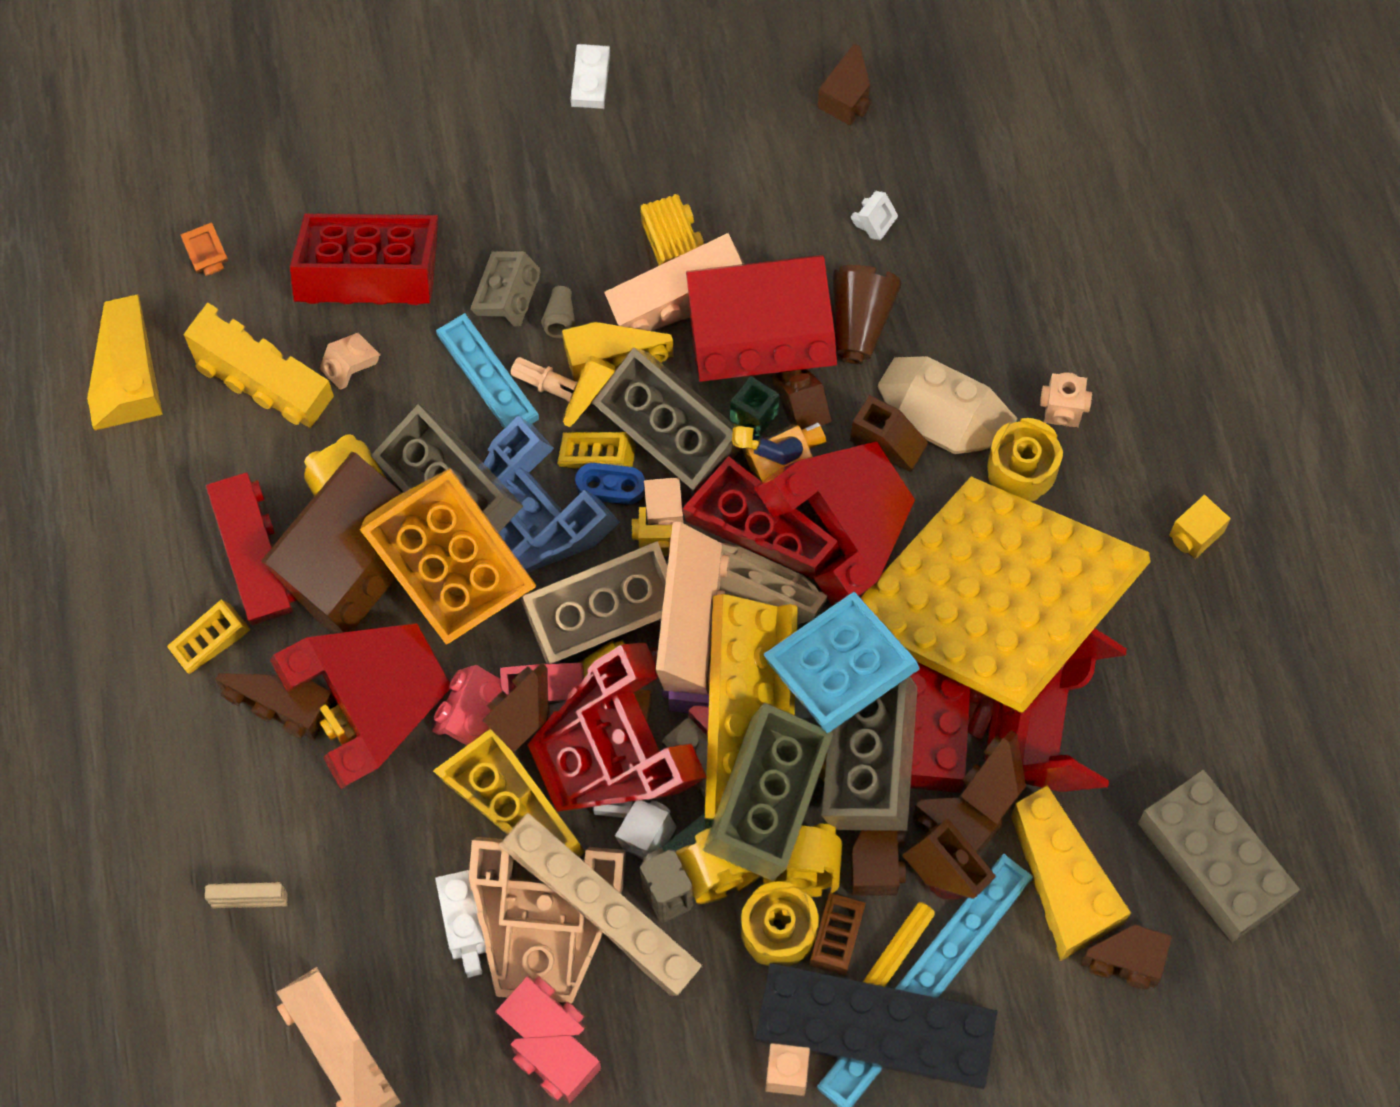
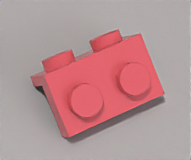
[432,665,502,746]

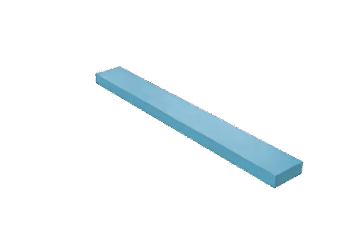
[817,853,1033,1107]

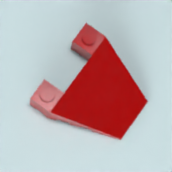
[754,441,915,606]
[270,623,450,789]
[528,643,707,812]

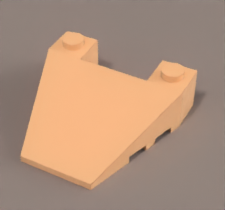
[469,837,627,1003]
[277,967,401,1107]

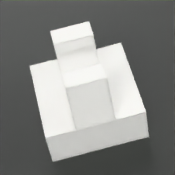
[851,191,898,240]

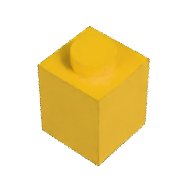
[1169,494,1231,559]

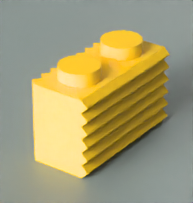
[640,194,704,266]

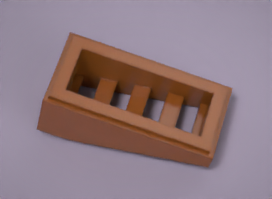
[810,893,866,976]

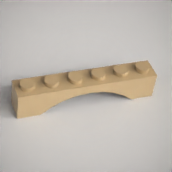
[499,813,702,996]

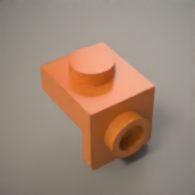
[180,222,228,276]

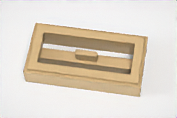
[205,882,288,908]

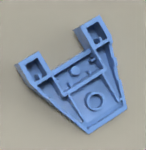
[484,416,620,573]

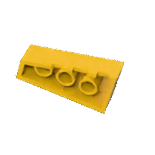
[184,302,334,428]
[433,729,585,857]
[1011,785,1131,961]

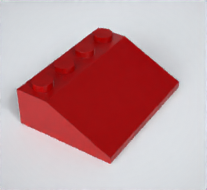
[290,214,438,305]
[686,255,837,382]

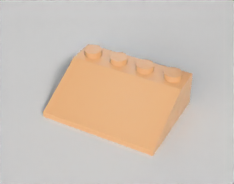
[656,521,729,695]

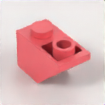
[500,663,584,703]
[496,976,585,1038]
[510,1035,601,1103]

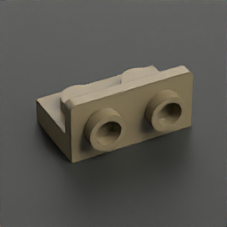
[470,251,541,326]

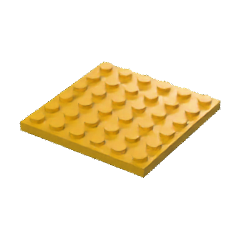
[860,477,1150,713]

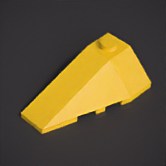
[87,294,163,431]

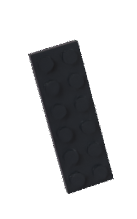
[755,963,998,1089]

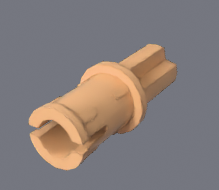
[511,357,578,402]

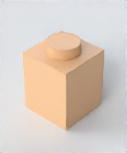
[644,478,683,525]
[766,1044,810,1096]

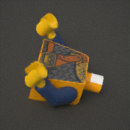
[732,423,827,481]

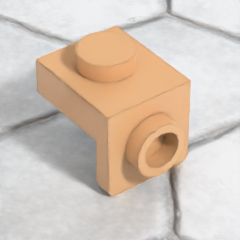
[320,333,380,390]

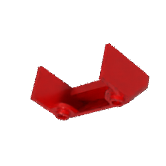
[985,628,1127,792]

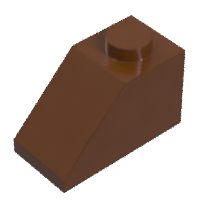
[818,43,871,126]
[902,818,996,899]

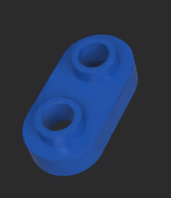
[575,463,645,505]

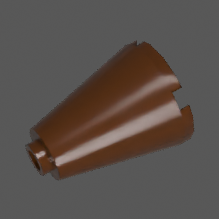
[833,265,901,365]

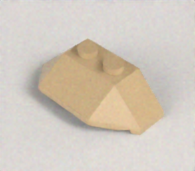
[878,356,1017,454]
[720,542,827,624]

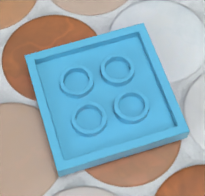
[763,592,920,734]

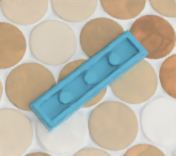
[436,313,539,429]

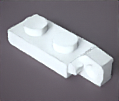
[435,870,486,978]

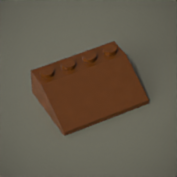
[261,452,402,633]

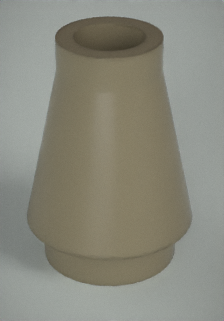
[541,286,575,338]

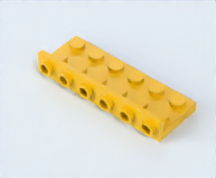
[705,594,798,820]

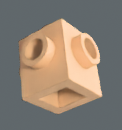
[1040,372,1092,427]

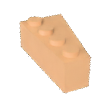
[604,233,744,331]

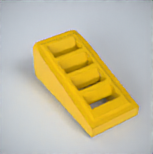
[563,355,616,427]
[557,432,636,469]
[167,599,251,674]

